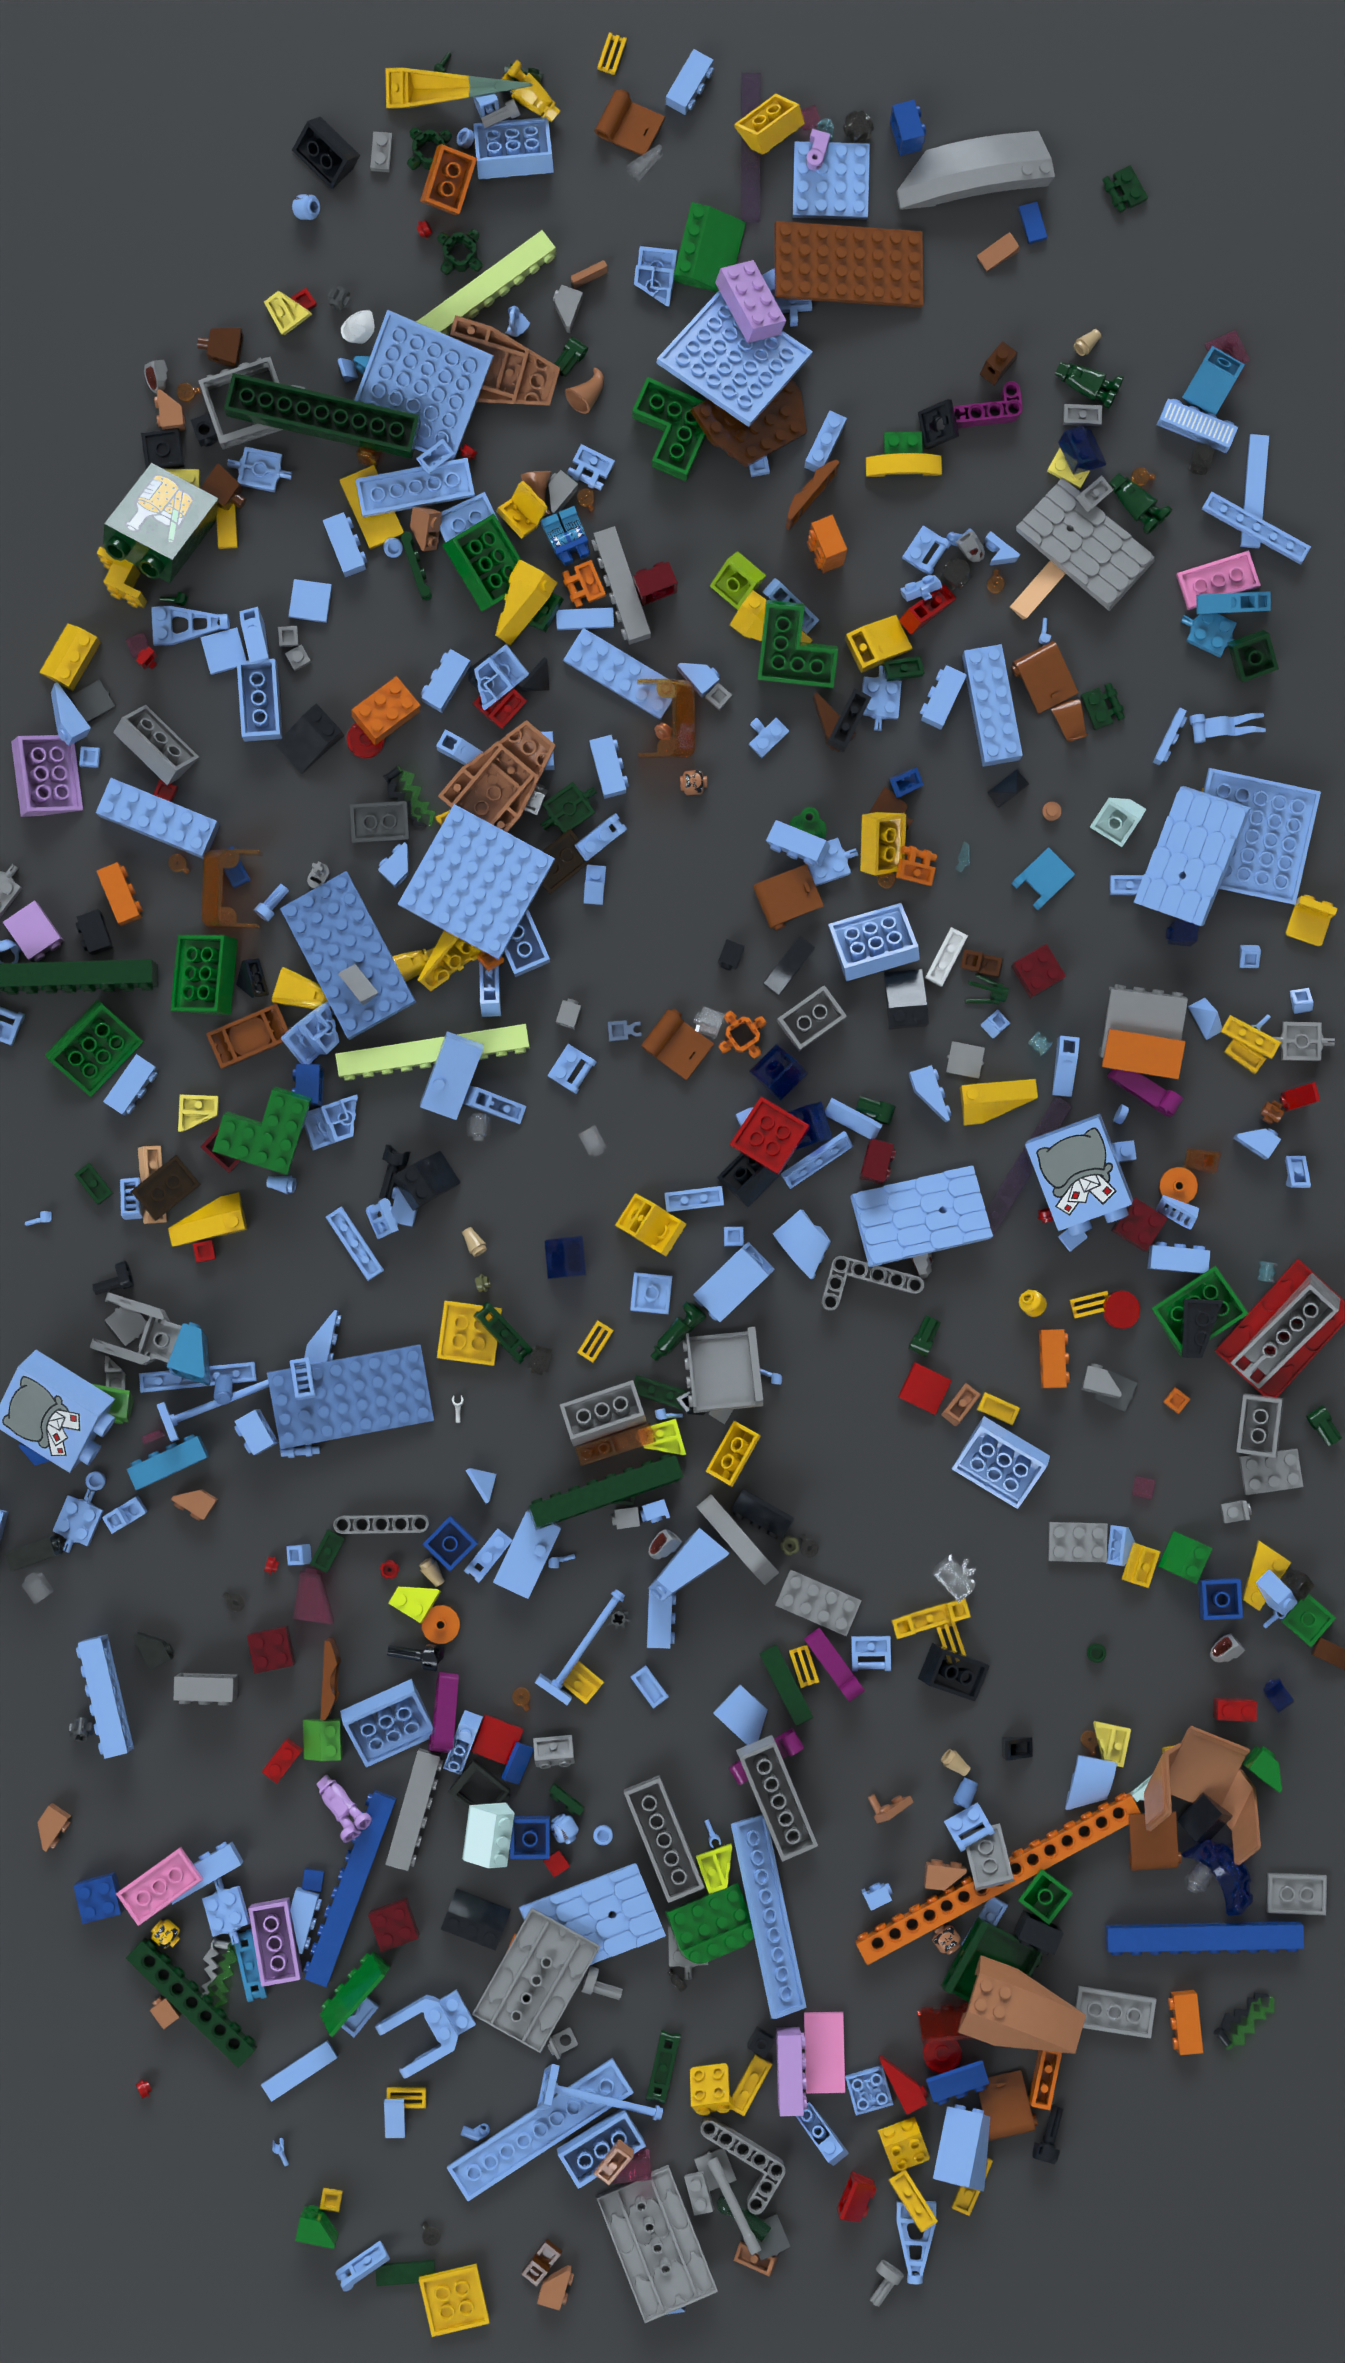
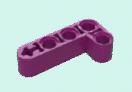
[953,381,1022,428]
[1107,1069,1184,1117]
[804,1628,865,1702]
[428,1672,459,1753]
[729,1728,804,1785]

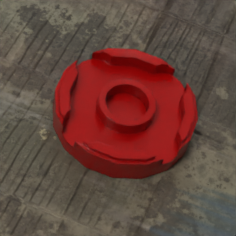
[346,723,385,759]
[1103,1290,1140,1329]
[923,2033,962,2074]

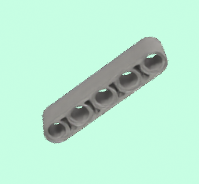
[333,1514,430,1534]

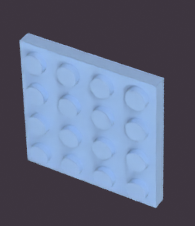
[792,141,870,220]

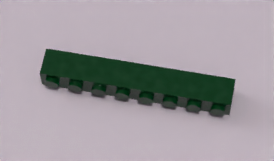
[528,1454,684,1530]

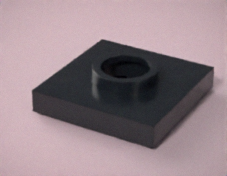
[918,399,959,449]

